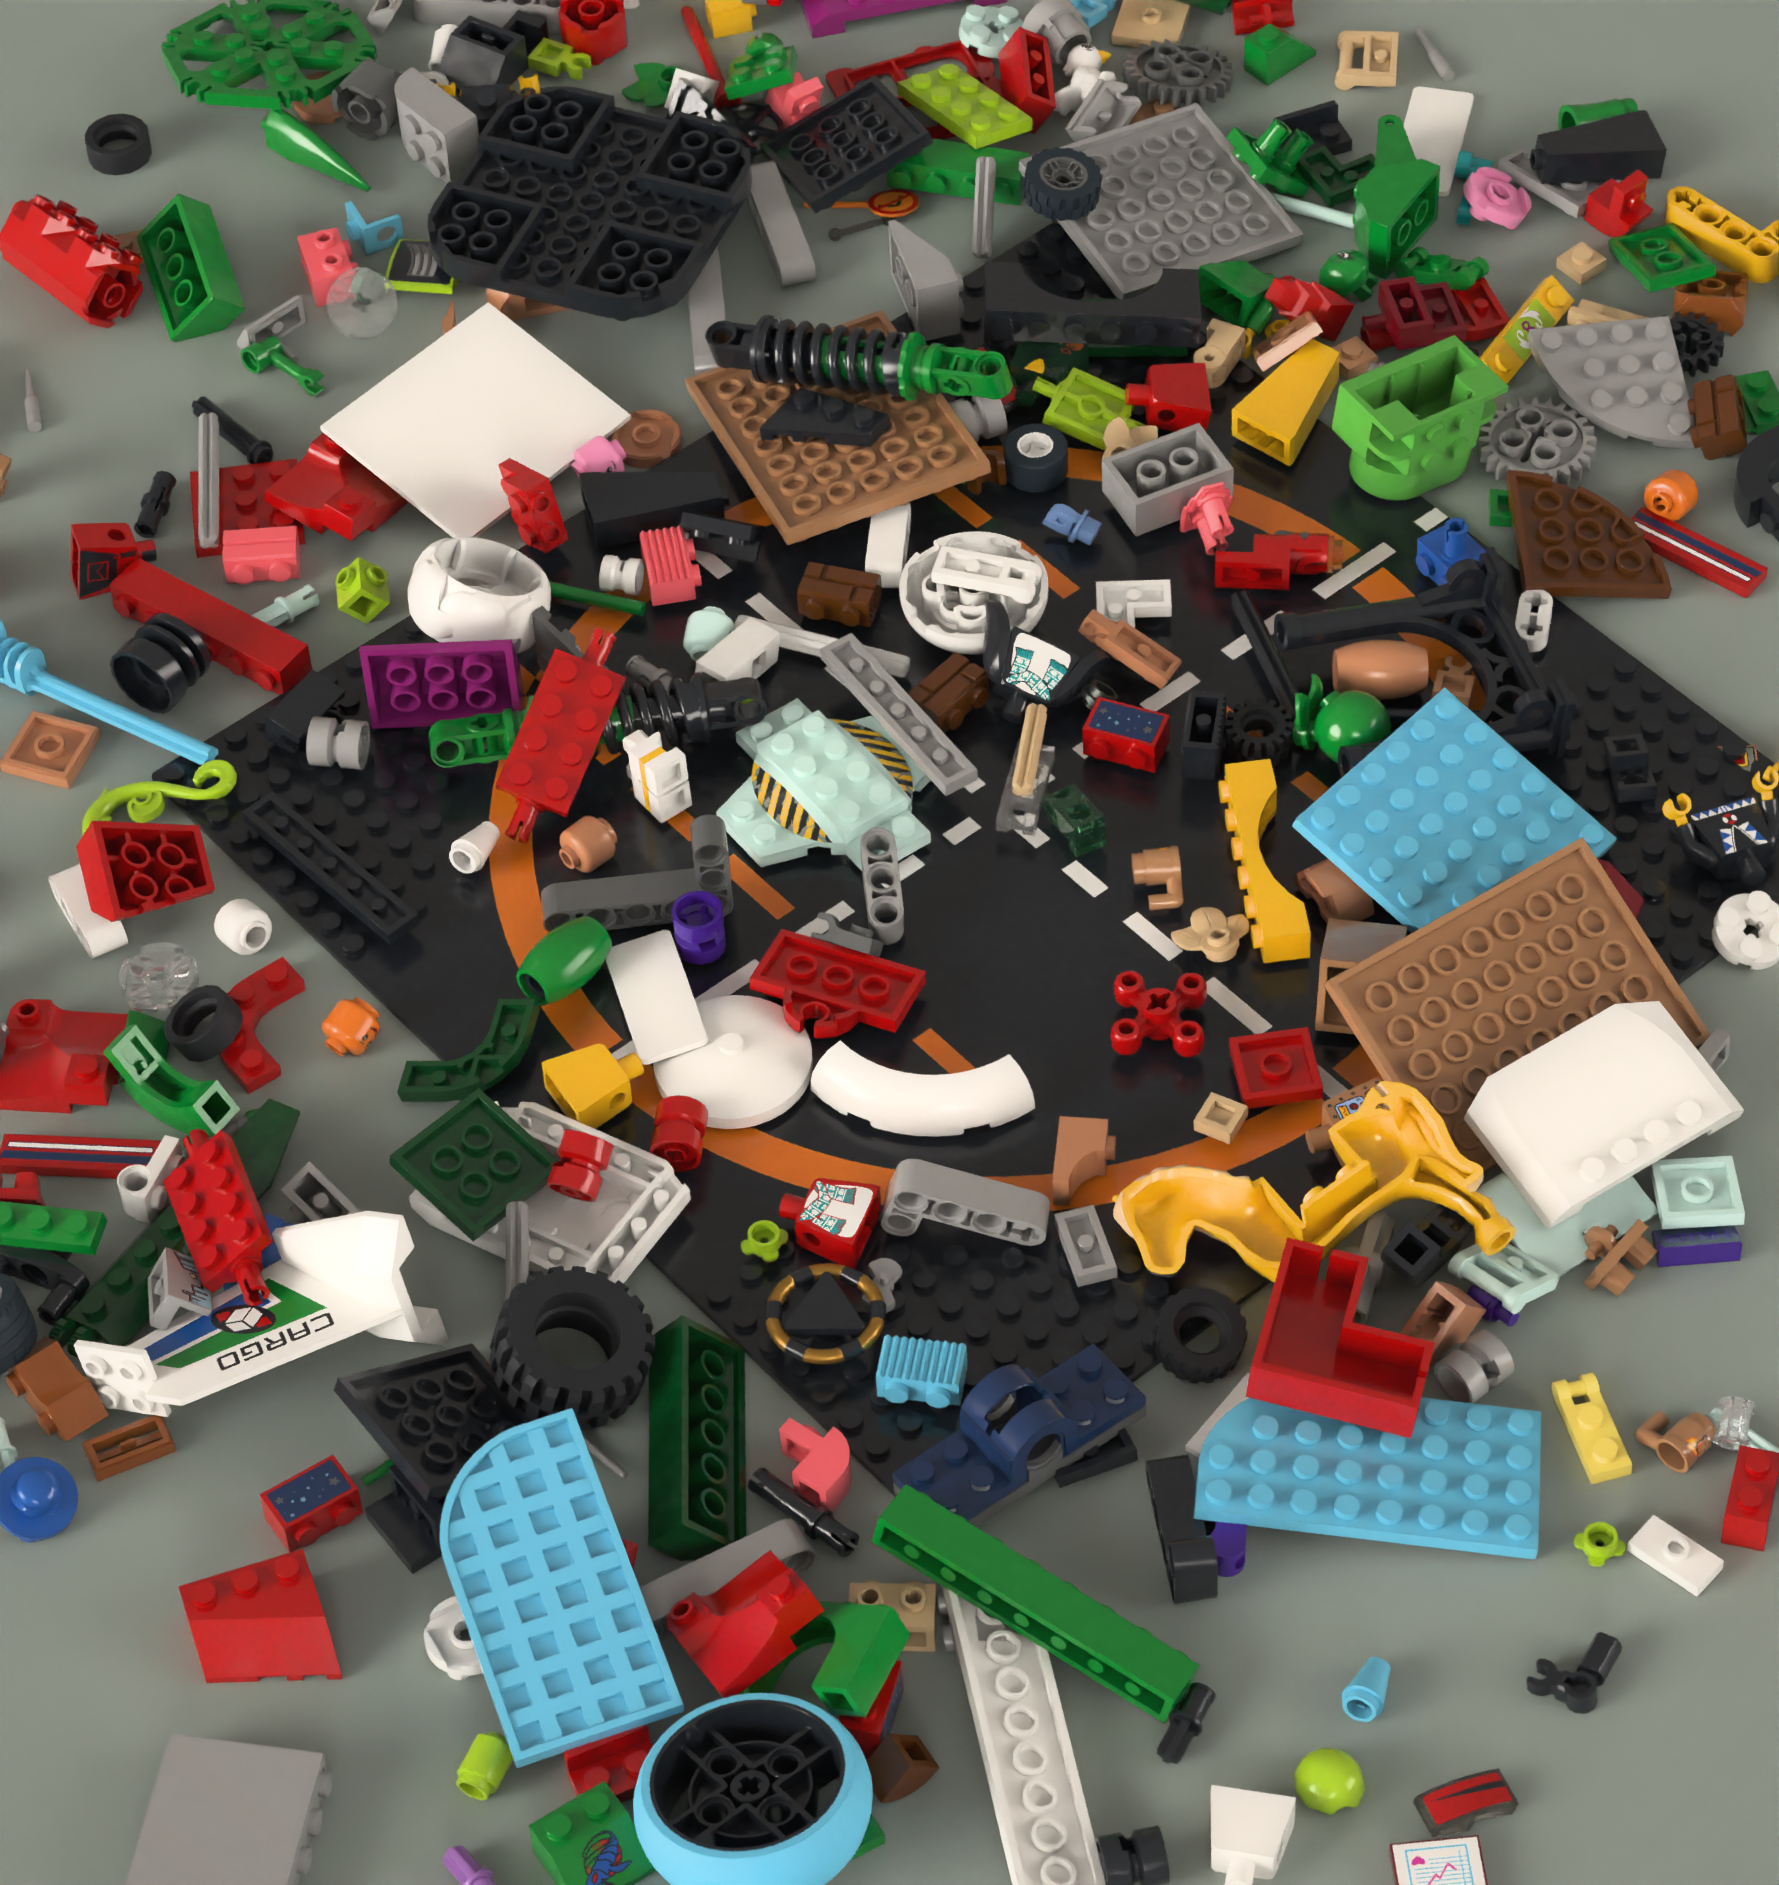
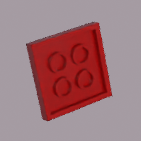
[190,459,305,558]

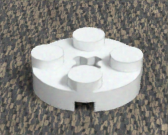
[1712,890,1779,970]
[424,1596,483,1680]

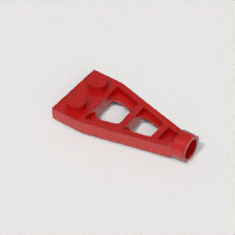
[1360,277,1510,352]

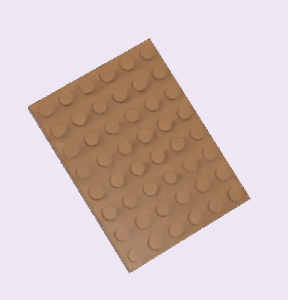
[685,310,991,545]
[1324,837,1711,1173]

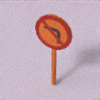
[803,189,919,218]

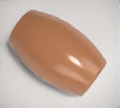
[1332,639,1429,700]

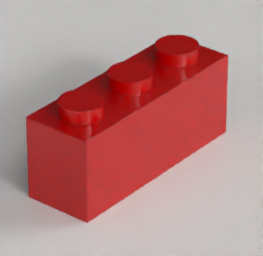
[998,27,1056,134]

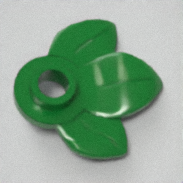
[621,63,682,108]
[1293,674,1323,750]

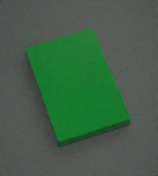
[1608,223,1716,293]

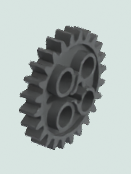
[1122,39,1234,107]

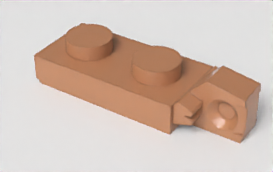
[1078,609,1182,690]

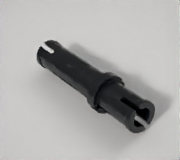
[748,1467,859,1557]

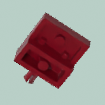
[1362,276,1467,350]

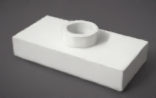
[1627,1515,1724,1597]

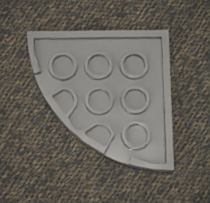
[1527,316,1696,448]

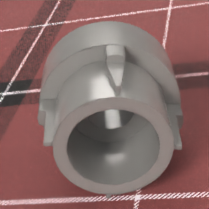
[1022,0,1091,65]

